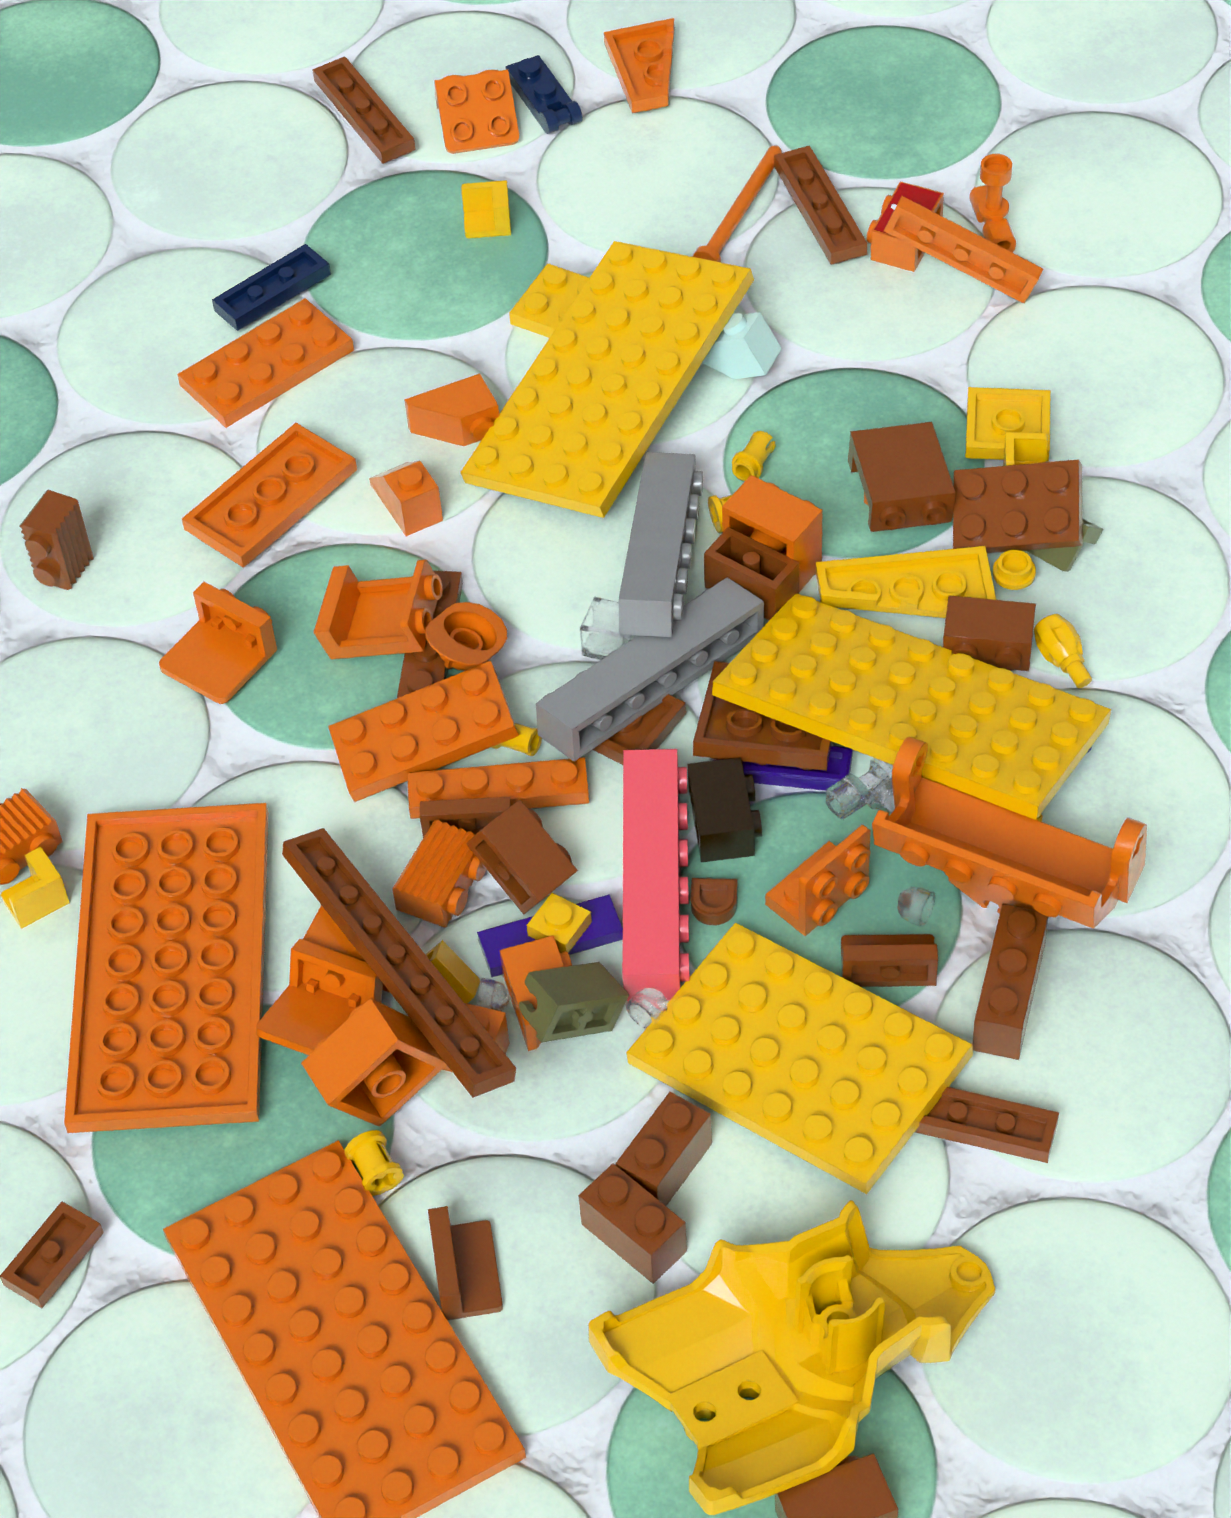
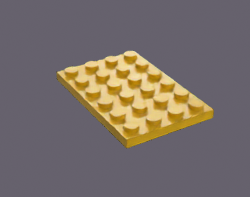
[626,922,973,1194]

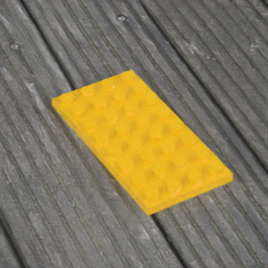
[460,241,754,518]
[712,593,1111,820]

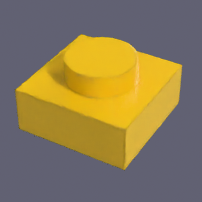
[527,893,592,953]

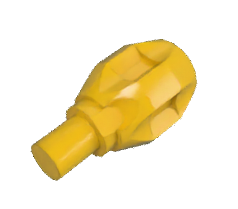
[1034,614,1092,689]

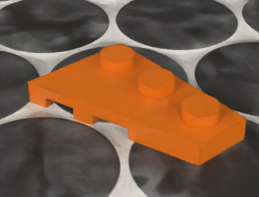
[604,18,675,113]

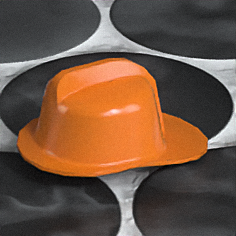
[425,602,507,671]

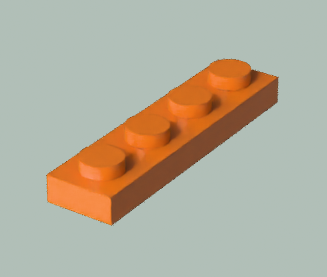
[884,196,1043,303]
[407,757,589,819]

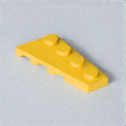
[816,546,996,618]

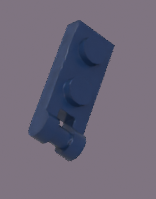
[505,55,583,134]

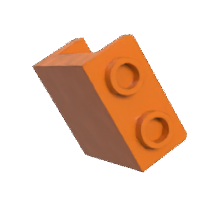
[313,559,443,659]

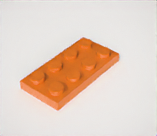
[177,298,354,428]
[182,423,357,568]
[328,661,519,802]

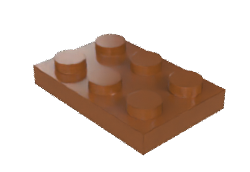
[953,459,1083,553]

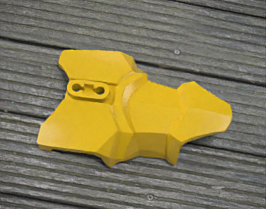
[588,1200,996,1515]

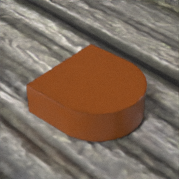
[691,878,738,925]

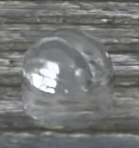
[897,887,935,927]
[476,977,510,1012]
[626,988,668,1029]

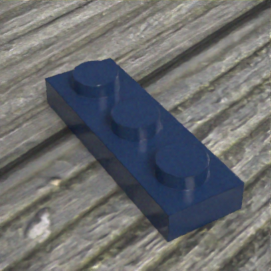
[212,244,331,331]

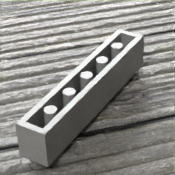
[619,452,703,637]
[536,577,764,761]

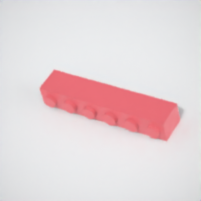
[622,749,690,1001]

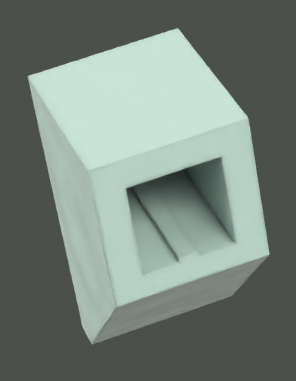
[702,312,782,379]

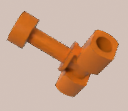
[969,154,1016,253]

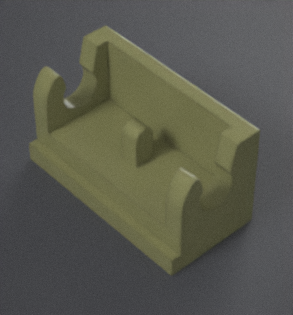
[519,962,629,1043]

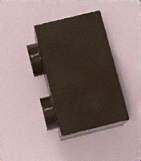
[687,757,762,863]

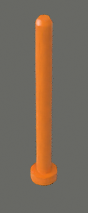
[692,145,782,262]

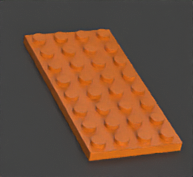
[64,803,269,1133]
[163,1140,526,1518]

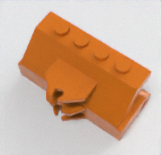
[872,736,1147,929]

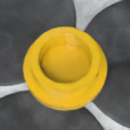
[993,550,1036,590]

